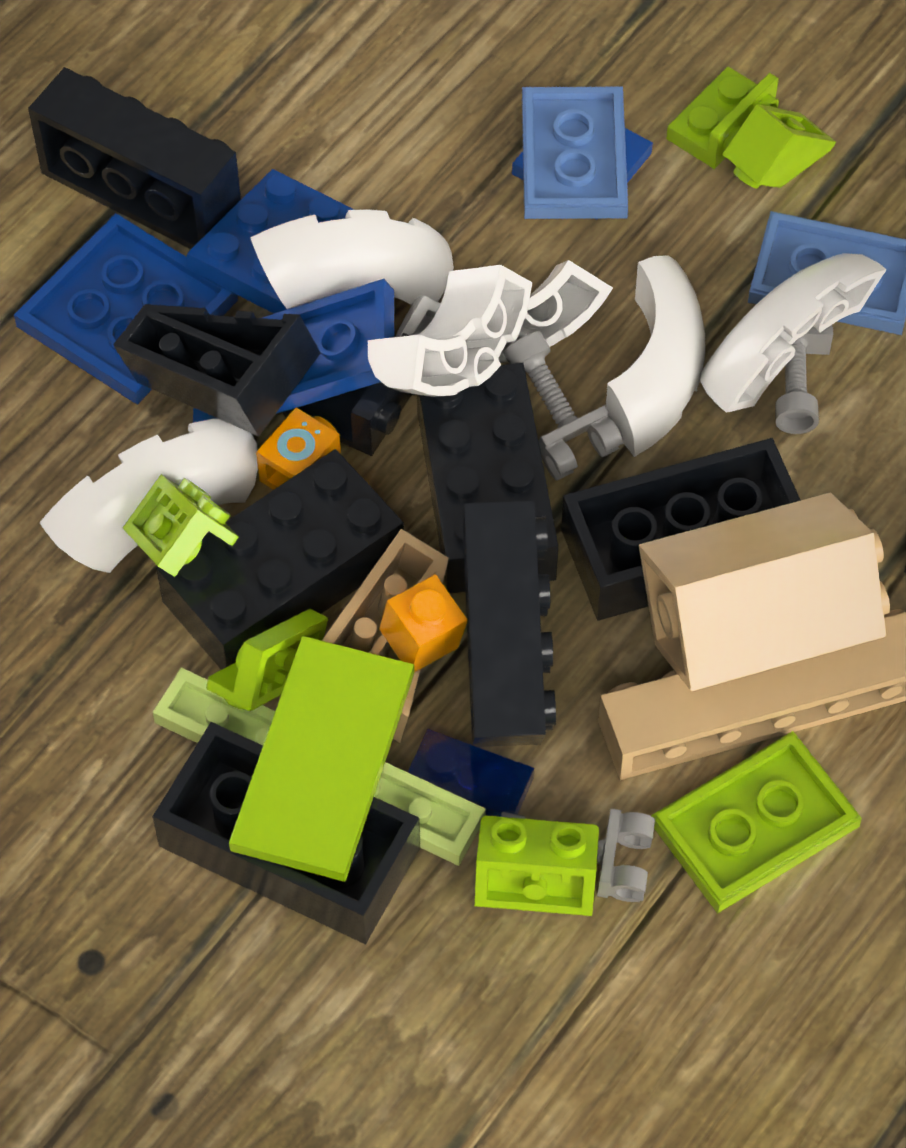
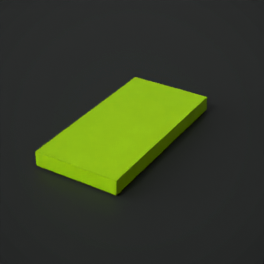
[229,636,414,882]

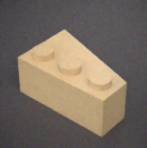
[322,529,449,743]

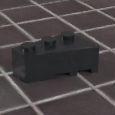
[113,304,321,436]

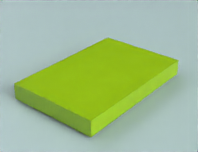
[651,731,862,914]

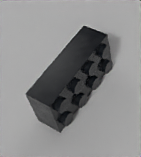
[28,67,241,249]
[417,362,558,594]
[561,438,801,621]
[156,449,404,670]
[462,501,556,747]
[152,722,420,945]

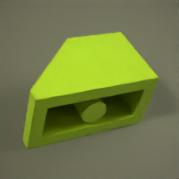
[722,104,836,189]

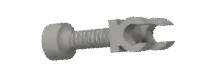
[775,325,833,434]
[503,331,624,481]
[501,809,655,902]

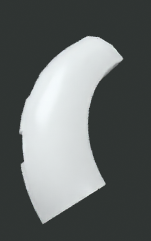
[250,210,454,309]
[700,253,887,413]
[606,256,705,457]
[396,260,613,363]
[368,265,532,397]
[40,419,258,573]

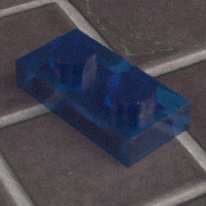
[408,729,534,817]

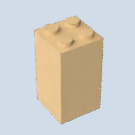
[639,492,890,691]

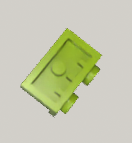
[666,66,779,169]
[123,474,239,577]
[206,609,328,712]
[474,816,599,916]

